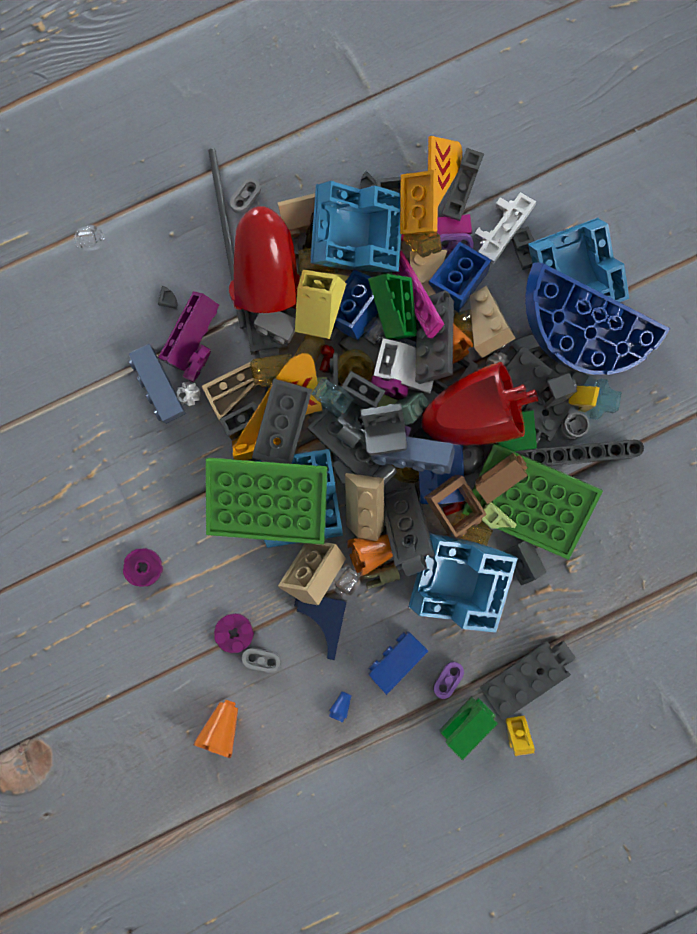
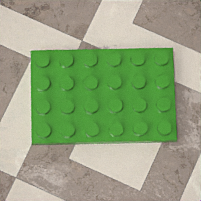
[462,443,603,560]
[206,458,328,545]

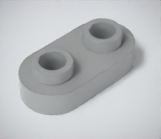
[230,178,260,213]
[242,648,281,673]

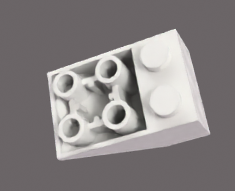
[373,338,434,394]

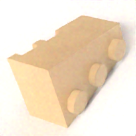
[408,250,447,296]
[470,286,516,358]
[202,360,263,421]

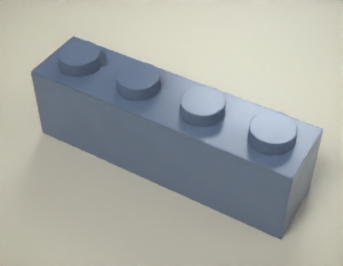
[129,344,186,424]
[371,437,455,474]

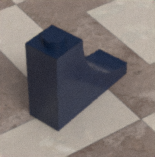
[294,596,347,660]

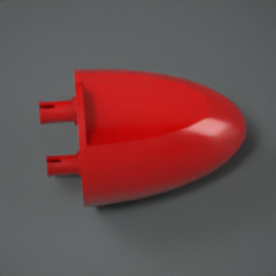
[229,206,301,313]
[421,362,539,446]

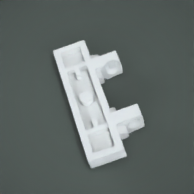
[475,192,536,264]

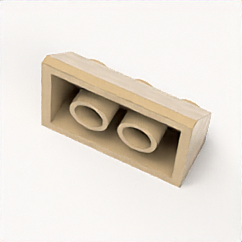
[277,193,315,238]
[345,473,384,541]
[278,542,346,605]

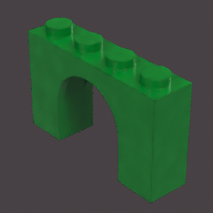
[439,696,498,761]

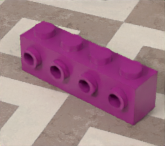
[158,291,219,372]

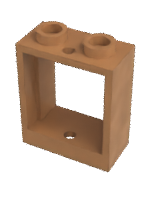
[475,452,528,504]
[424,475,487,537]

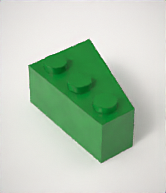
[368,274,417,340]

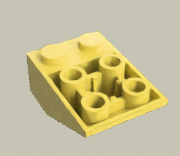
[295,269,346,339]

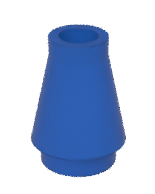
[329,691,352,723]

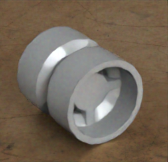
[559,412,590,440]

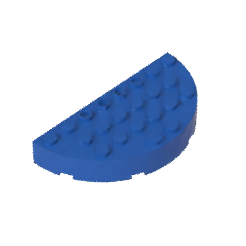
[525,263,670,375]

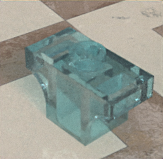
[311,378,354,418]
[590,378,622,420]

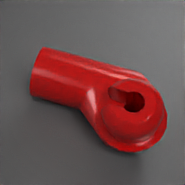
[319,345,335,373]
[442,501,465,516]

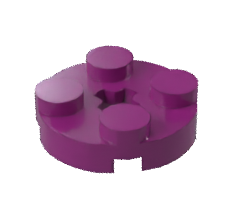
[183,344,211,383]
[371,376,409,399]
[123,548,163,587]
[214,613,254,653]

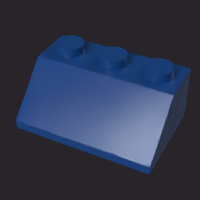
[429,241,492,312]
[334,269,378,340]
[419,445,466,504]
[368,631,428,695]

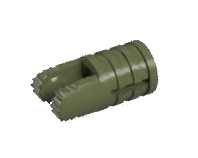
[363,563,401,589]

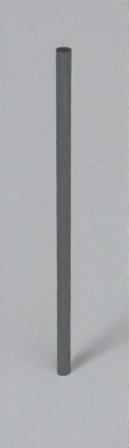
[208,148,247,329]

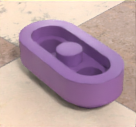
[436,233,474,254]
[433,661,464,699]

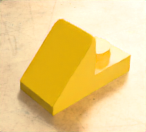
[568,386,600,412]
[505,715,535,756]

